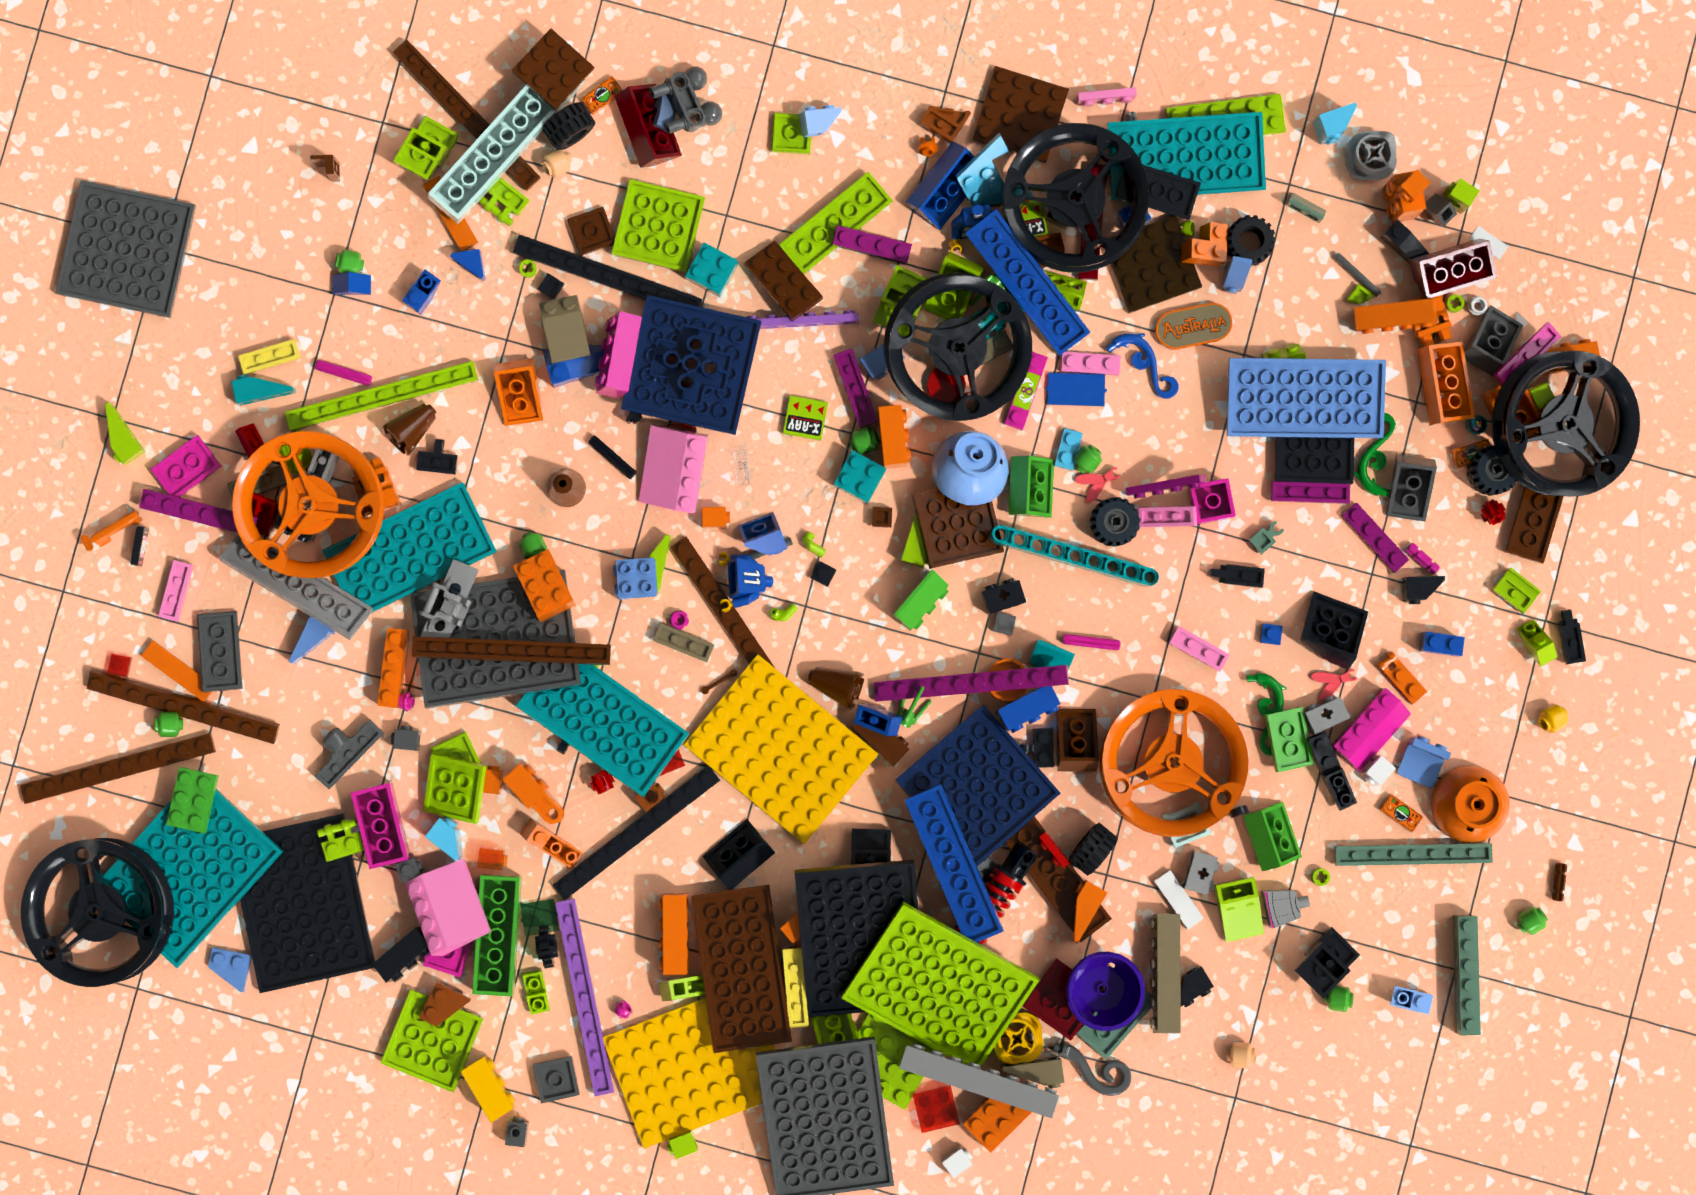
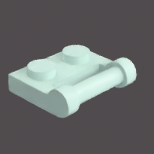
[1161,801,1211,848]

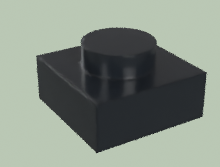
[538,273,565,300]
[811,561,837,587]

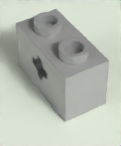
[1304,695,1350,734]
[1182,850,1220,895]

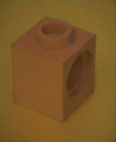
[634,783,665,812]

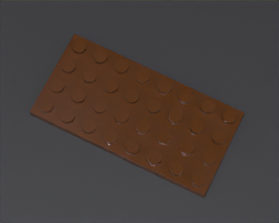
[691,884,792,1053]

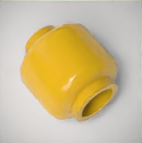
[1538,704,1568,733]

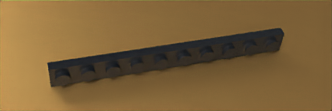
[512,234,702,307]
[553,765,720,900]

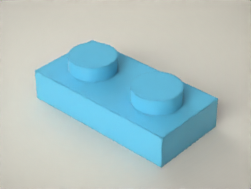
[1054,428,1083,471]

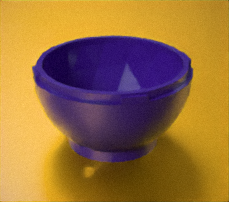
[1066,951,1145,1031]

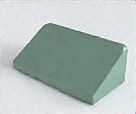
[1286,193,1326,223]

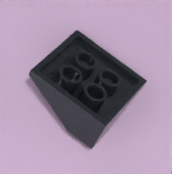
[1300,591,1368,670]

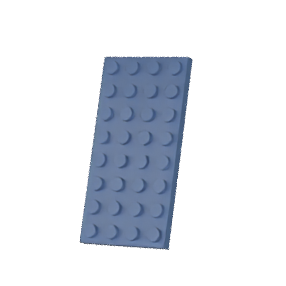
[1226,358,1386,438]

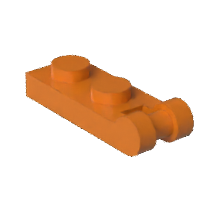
[1376,651,1428,705]

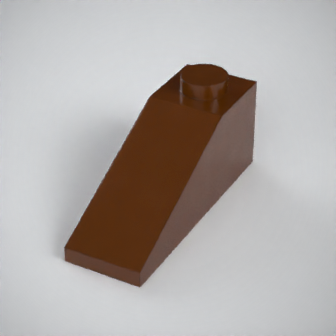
[851,723,910,767]

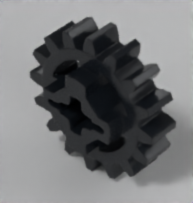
[535,925,558,969]

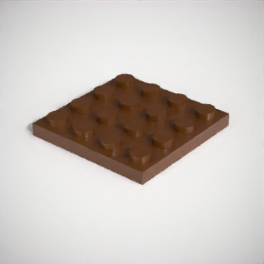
[972,66,1069,163]
[911,487,1004,569]

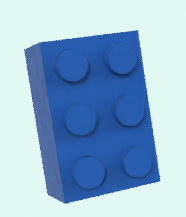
[996,686,1061,733]

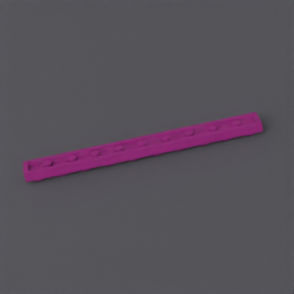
[874,665,1069,702]

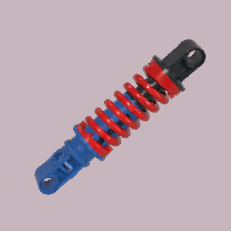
[954,842,1037,944]

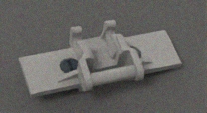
[419,559,479,638]

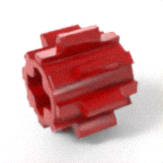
[1481,499,1506,525]
[590,770,615,795]

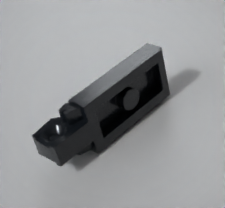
[1209,564,1265,588]
[1559,609,1586,665]

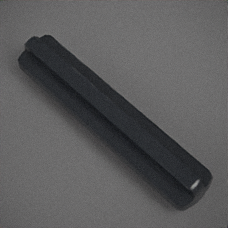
[588,435,637,479]

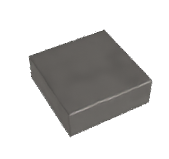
[993,612,1016,636]

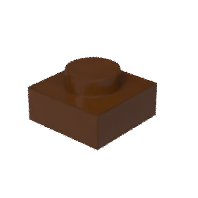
[872,507,892,528]

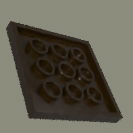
[1110,216,1202,314]

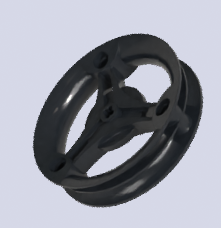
[1003,123,1149,273]
[884,273,1032,421]
[1491,351,1640,497]
[21,838,174,987]

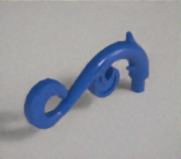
[1105,333,1179,399]

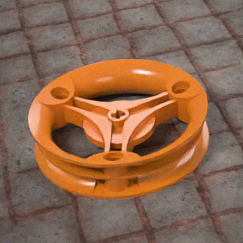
[232,431,384,578]
[1100,689,1249,837]

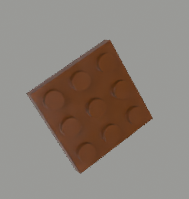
[512,28,595,111]

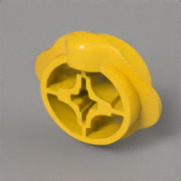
[994,1012,1044,1064]

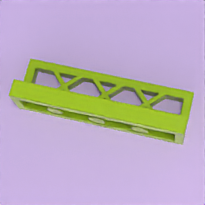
[1005,270,1087,311]

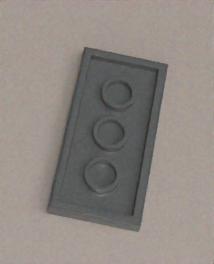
[197,611,243,693]

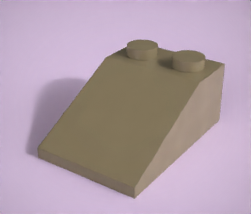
[539,295,590,364]
[1000,1056,1065,1088]

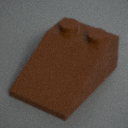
[1056,709,1099,772]

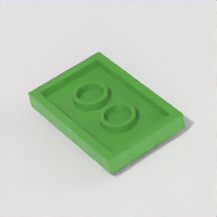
[1264,707,1314,773]
[166,767,219,833]

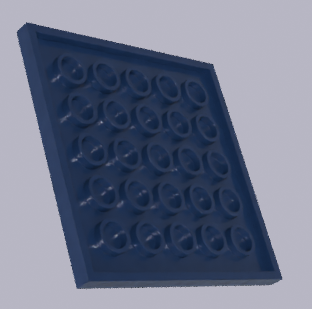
[895,704,1061,866]

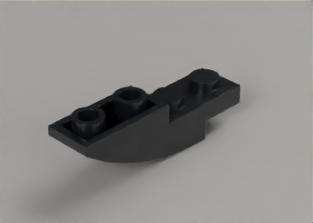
[1306,731,1357,811]

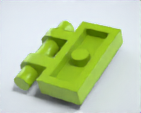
[479,177,530,227]
[317,818,365,862]

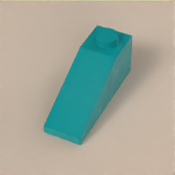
[231,375,297,406]

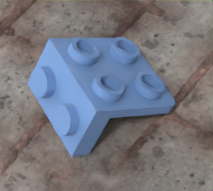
[613,558,658,600]
[1397,736,1451,788]

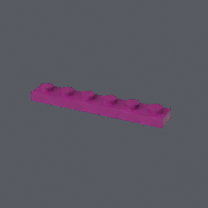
[139,489,259,533]

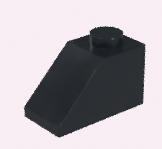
[1402,576,1445,605]

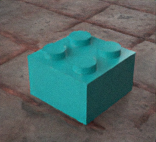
[685,242,739,298]
[834,450,887,505]

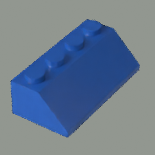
[906,141,975,230]

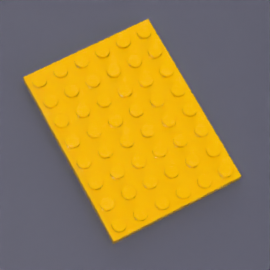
[684,654,879,844]
[603,998,775,1149]

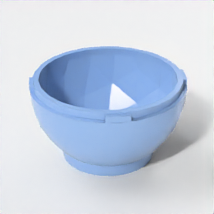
[932,430,1009,505]

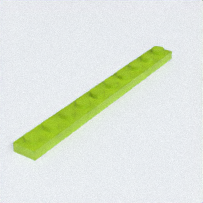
[285,361,479,431]

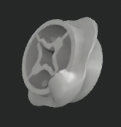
[1347,131,1397,181]

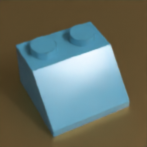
[1313,102,1357,145]
[425,817,463,861]

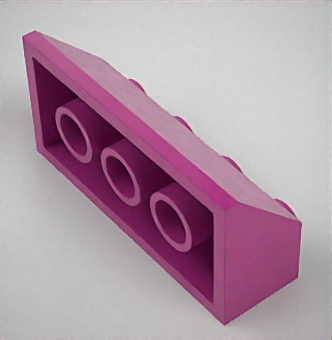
[1332,688,1411,772]

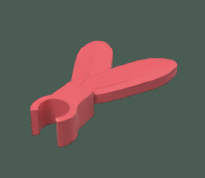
[1075,467,1121,503]
[1311,669,1357,701]

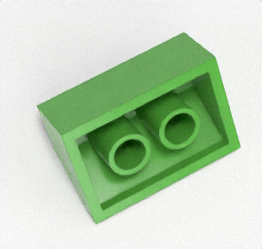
[1009,455,1054,518]
[893,569,949,631]
[1243,802,1302,872]

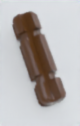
[1552,863,1567,902]

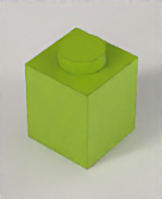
[667,1131,699,1159]

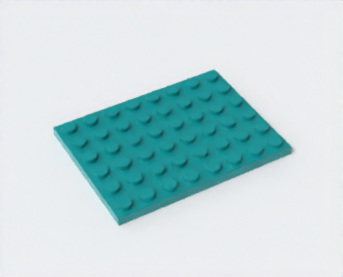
[103,788,283,968]

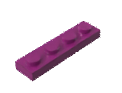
[832,225,912,263]
[834,349,878,428]
[1126,474,1207,499]
[1271,481,1350,504]
[1342,502,1409,573]

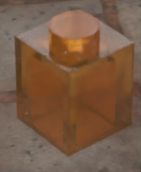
[477,848,508,870]

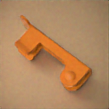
[80,510,143,551]

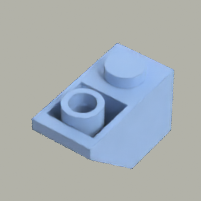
[799,105,842,137]
[1390,986,1433,1015]

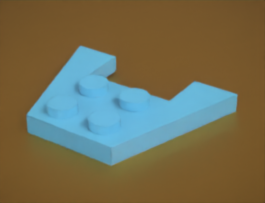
[956,133,1033,207]

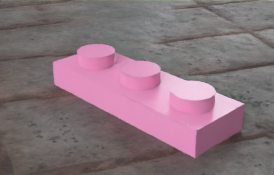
[1077,87,1137,107]
[1061,352,1121,376]
[1138,506,1197,527]
[158,560,194,622]
[1169,626,1230,672]

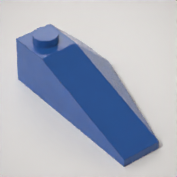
[542,345,603,388]

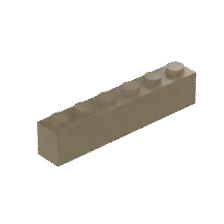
[1150,914,1181,1034]

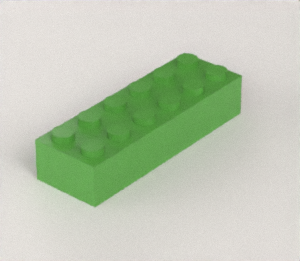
[472,874,522,997]

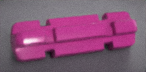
[1406,543,1440,575]

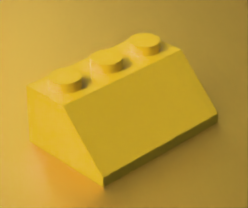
[461,1055,516,1123]

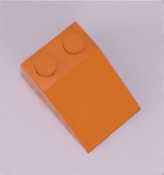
[494,358,543,426]

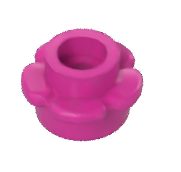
[670,611,689,630]
[399,692,415,712]
[615,1000,633,1019]

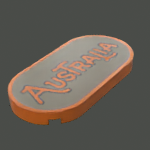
[1155,303,1233,350]

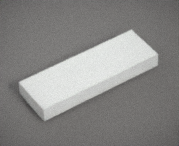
[1154,870,1204,930]

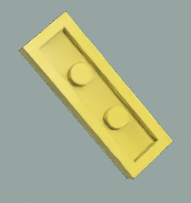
[238,339,301,375]

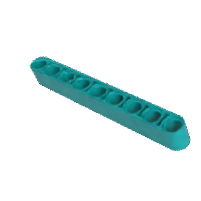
[989,525,1159,587]

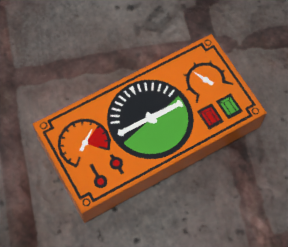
[581,76,623,115]
[1451,438,1491,469]
[1379,794,1423,833]

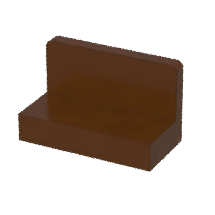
[310,155,340,182]

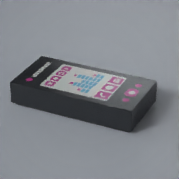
[130,526,149,567]

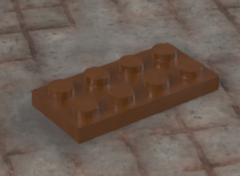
[744,241,823,322]
[1505,487,1564,564]

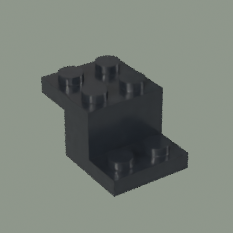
[851,828,891,865]
[1294,927,1360,999]

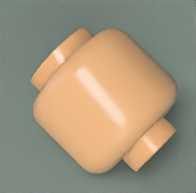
[542,150,572,178]
[1227,1042,1256,1069]

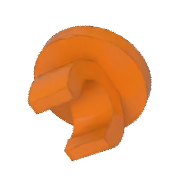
[918,136,938,156]

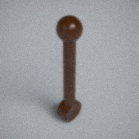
[701,669,737,694]

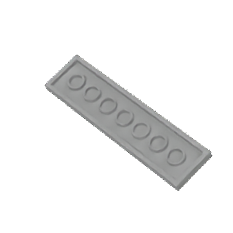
[219,534,373,640]

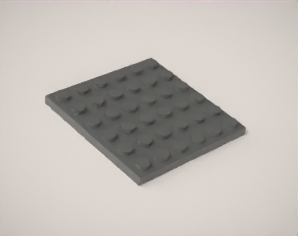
[55,180,196,319]

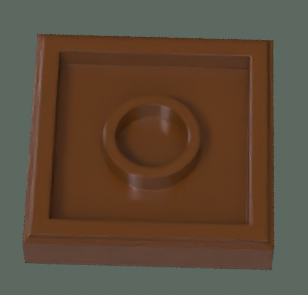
[567,206,615,256]

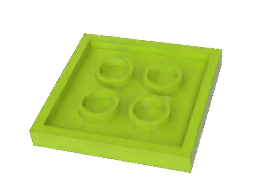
[423,753,487,824]

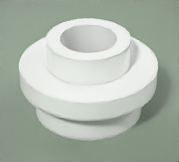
[1468,296,1488,316]

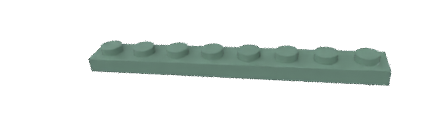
[1334,843,1493,866]

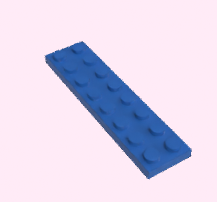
[965,208,1091,356]
[905,784,1004,942]

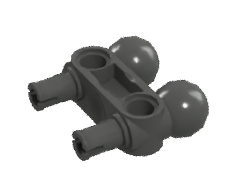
[649,66,723,134]

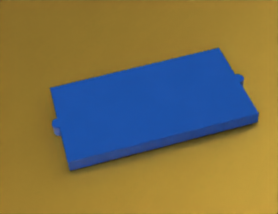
[1046,373,1107,407]

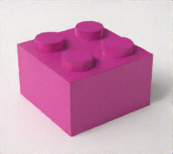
[1187,478,1236,525]

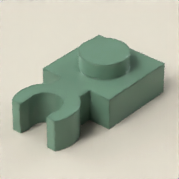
[1248,521,1284,555]

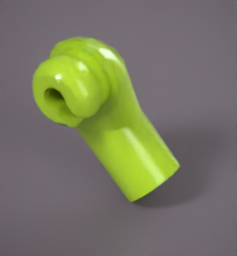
[802,531,826,558]
[769,602,798,622]

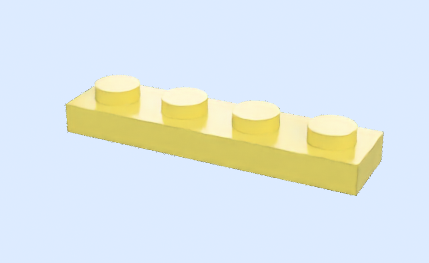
[783,947,809,1028]

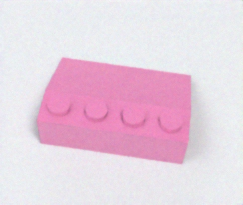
[639,425,709,514]
[405,859,491,956]

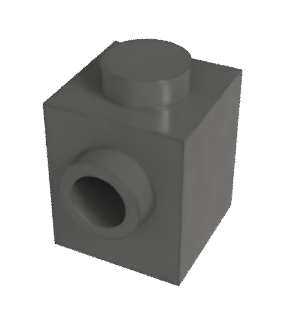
[1424,193,1457,227]
[390,726,421,751]
[395,857,424,883]
[505,1116,529,1147]

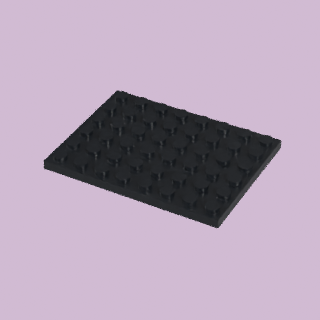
[240,813,375,993]
[794,859,918,1017]

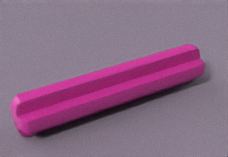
[315,360,372,386]
[1063,634,1121,651]

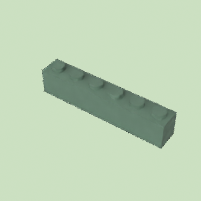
[1453,915,1481,1036]

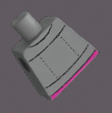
[1261,890,1310,929]

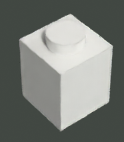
[1363,755,1396,786]
[941,1146,973,1179]

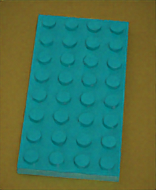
[1107,112,1266,201]
[322,482,497,614]
[516,664,689,797]

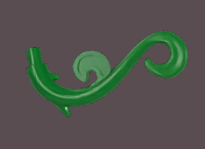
[1354,413,1396,497]
[1246,672,1287,756]

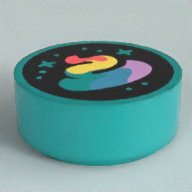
[1466,415,1487,435]

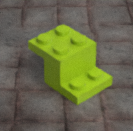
[393,116,460,181]
[872,265,927,334]

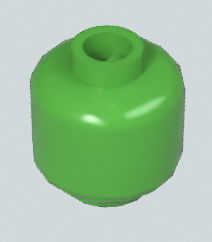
[335,249,364,273]
[849,427,880,455]
[1073,444,1102,474]
[519,532,547,559]
[154,712,183,737]
[1517,906,1548,935]
[1324,985,1354,1012]

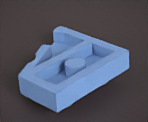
[208,947,252,992]

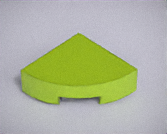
[1346,284,1374,304]

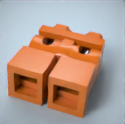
[1408,295,1452,347]
[352,457,402,516]

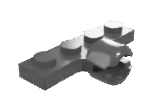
[315,719,384,789]

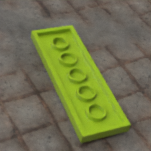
[1166,94,1286,136]
[779,171,893,275]

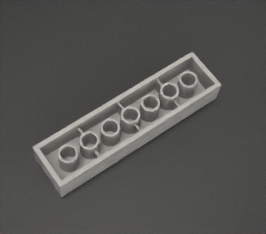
[899,1043,1060,1119]

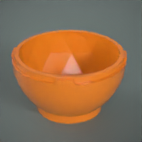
[1431,765,1510,843]

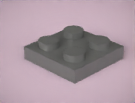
[533,1056,580,1104]

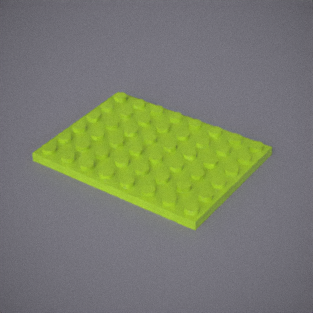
[841,902,1039,1066]

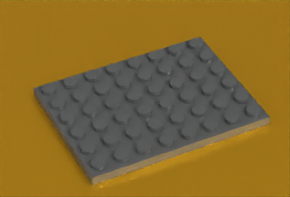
[410,570,581,709]
[756,1036,894,1195]

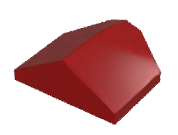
[252,493,278,537]

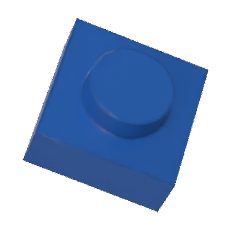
[1260,623,1283,645]

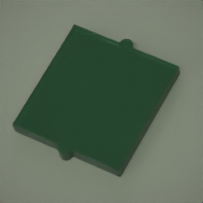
[520,899,559,936]

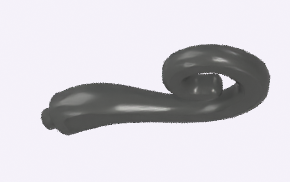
[1053,1042,1132,1096]

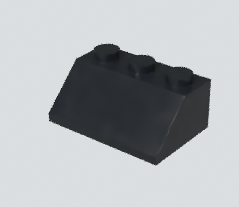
[702,819,775,890]

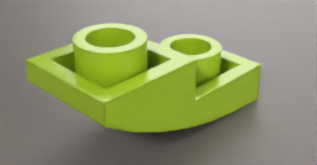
[522,969,550,1015]

